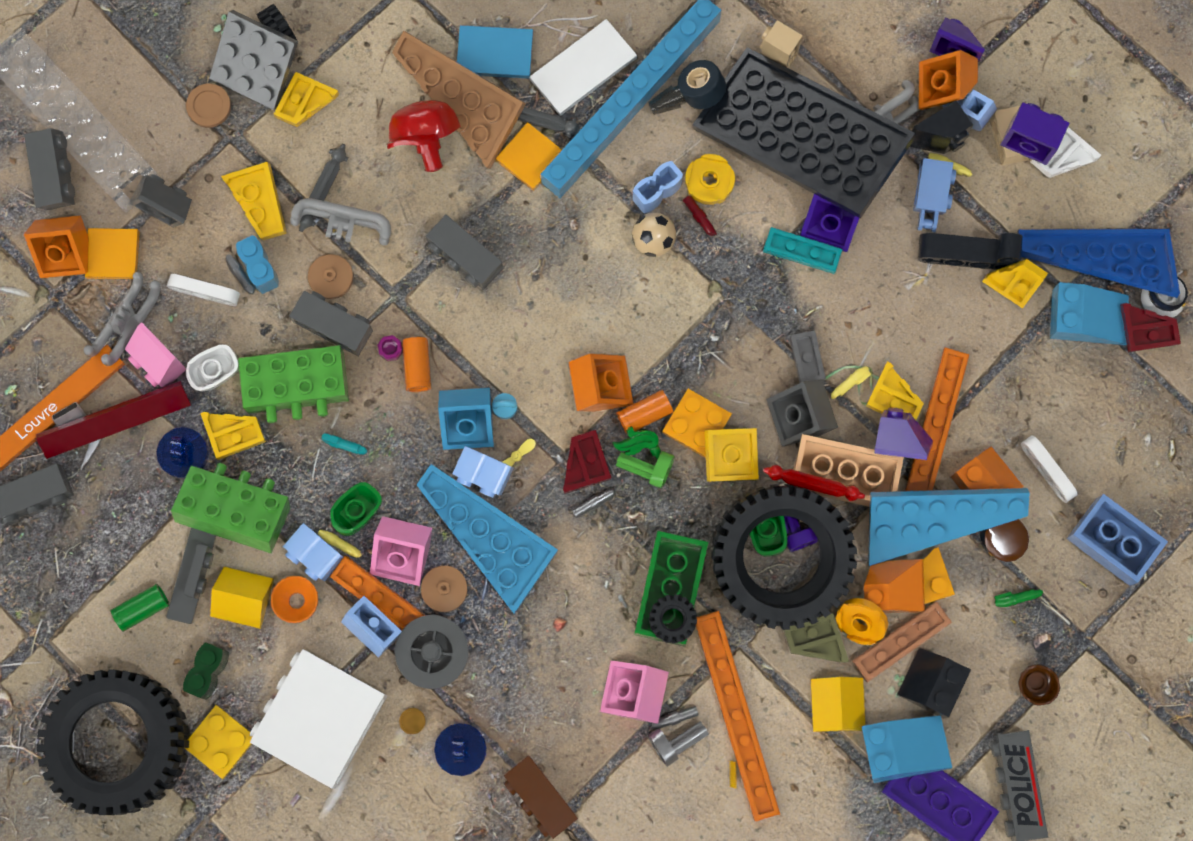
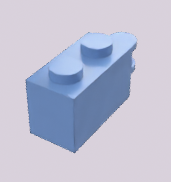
[913,158,956,233]

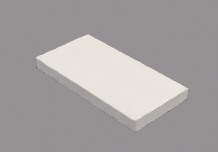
[529,19,637,116]

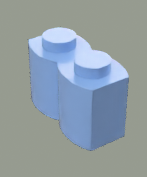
[633,161,683,213]
[452,446,514,498]
[283,523,343,581]

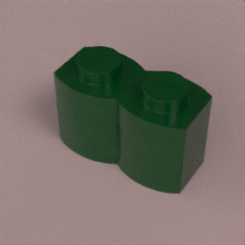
[183,642,229,700]

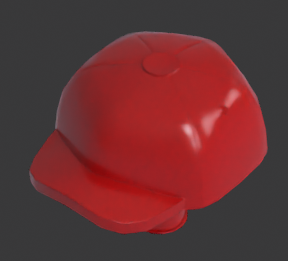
[387,100,461,172]

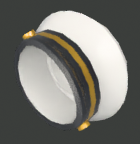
[1141,277,1188,318]

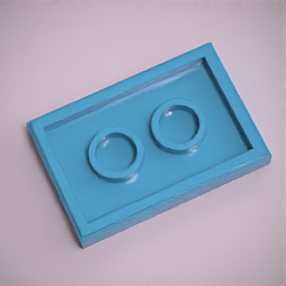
[457,25,533,79]

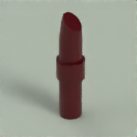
[683,195,717,236]

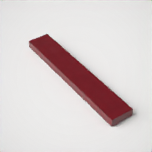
[36,381,191,459]

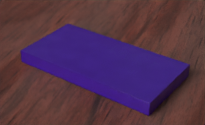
[881,770,1000,841]

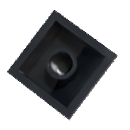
[910,101,973,154]
[897,648,971,719]

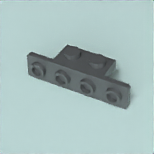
[166,528,216,624]

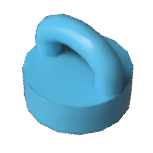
[492,393,518,420]

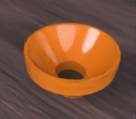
[271,576,319,623]

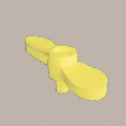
[502,439,536,466]

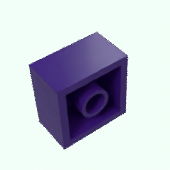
[1000,102,1070,165]

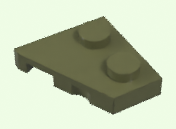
[783,613,849,663]

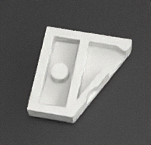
[1031,127,1101,178]

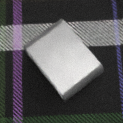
[52,402,87,426]

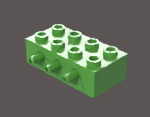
[238,345,349,423]
[171,463,290,554]

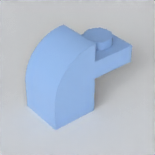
[943,89,997,131]

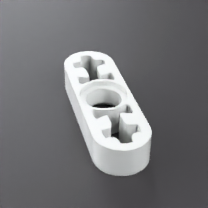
[167,274,240,306]
[1021,435,1077,503]

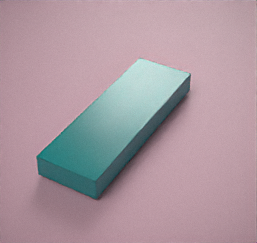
[763,227,843,274]

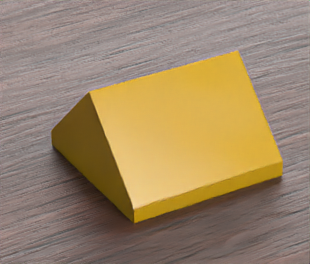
[210,567,274,629]
[810,677,866,732]

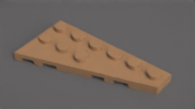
[392,31,526,169]

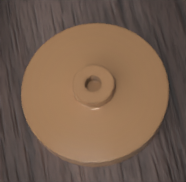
[186,84,231,128]
[308,254,353,299]
[421,566,468,613]

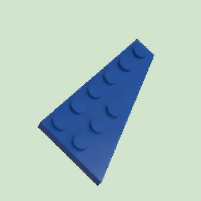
[1017,229,1180,298]

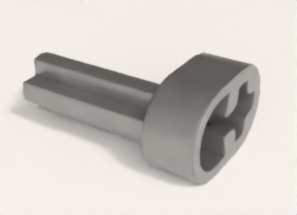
[647,721,709,767]

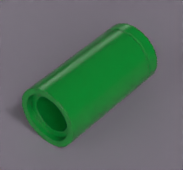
[110,584,170,632]

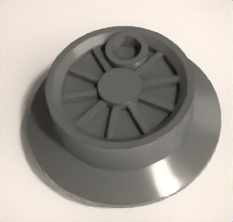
[395,615,468,689]

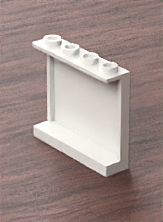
[250,649,387,789]

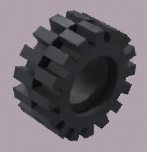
[256,4,297,40]
[649,594,697,644]

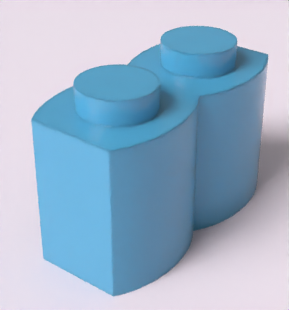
[236,235,279,294]

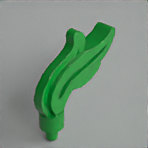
[612,426,661,460]

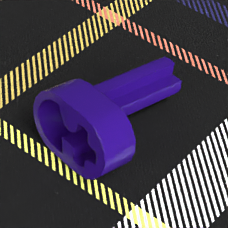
[783,516,818,552]

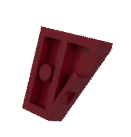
[1120,303,1181,353]
[563,430,611,494]

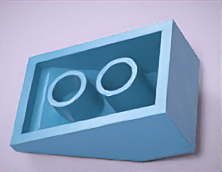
[1050,282,1129,345]
[862,716,953,783]

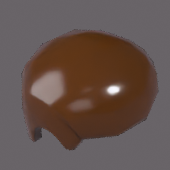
[1018,664,1061,706]

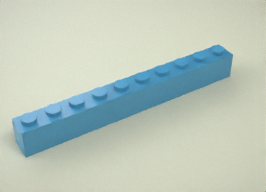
[540,0,722,199]

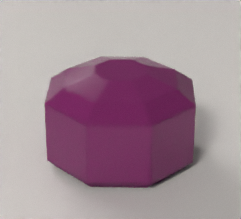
[377,335,403,361]

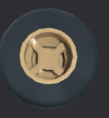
[678,60,726,109]

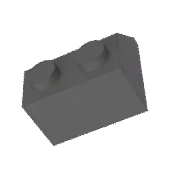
[129,174,192,228]
[766,380,838,447]

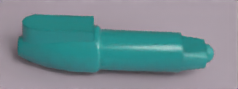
[321,433,367,455]

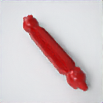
[763,465,865,501]

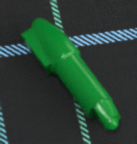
[994,589,1043,607]

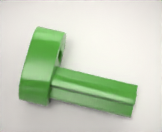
[616,451,675,489]

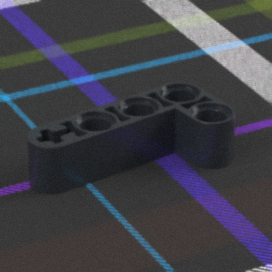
[918,233,1023,270]

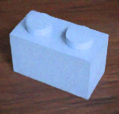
[341,596,402,658]

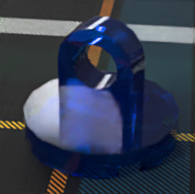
[156,427,209,479]
[434,723,487,776]

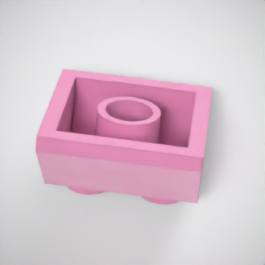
[125,322,187,388]
[370,516,432,586]
[600,661,669,724]

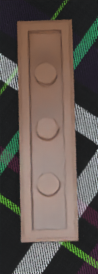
[852,601,952,683]

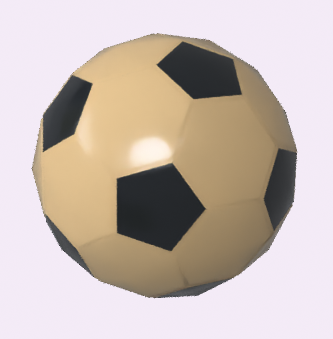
[632,212,676,257]

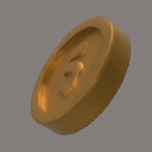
[399,708,426,735]

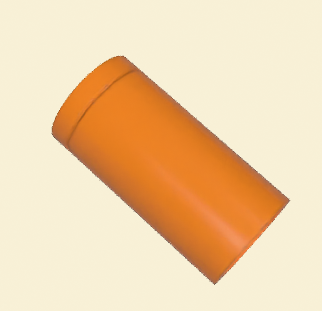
[402,337,431,392]
[616,390,673,434]

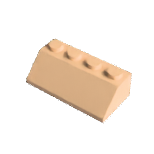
[793,434,904,507]

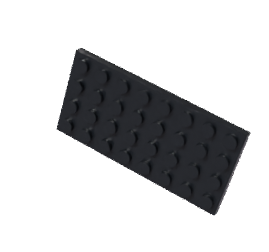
[692,47,916,218]

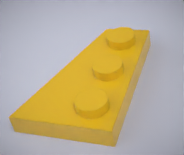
[221,162,287,241]

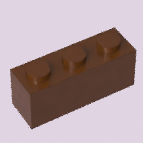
[504,755,579,839]

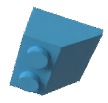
[438,388,494,450]

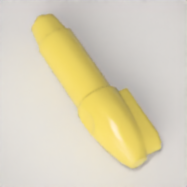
[928,153,972,177]
[831,366,871,399]
[318,530,362,558]

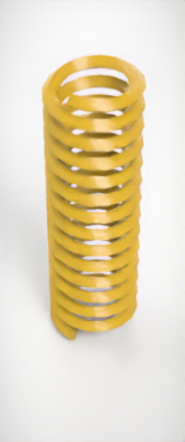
[729,761,737,789]

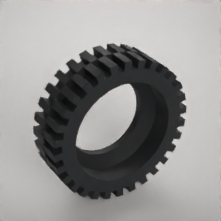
[711,484,857,630]
[37,669,189,815]

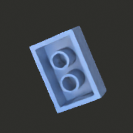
[1066,494,1168,586]

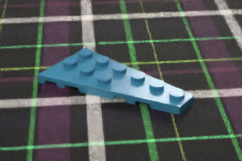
[417,464,558,615]
[868,488,1030,566]

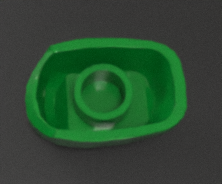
[330,482,382,536]
[750,516,787,557]

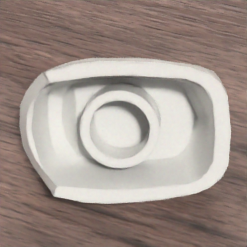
[186,345,239,391]

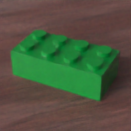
[634,531,708,647]

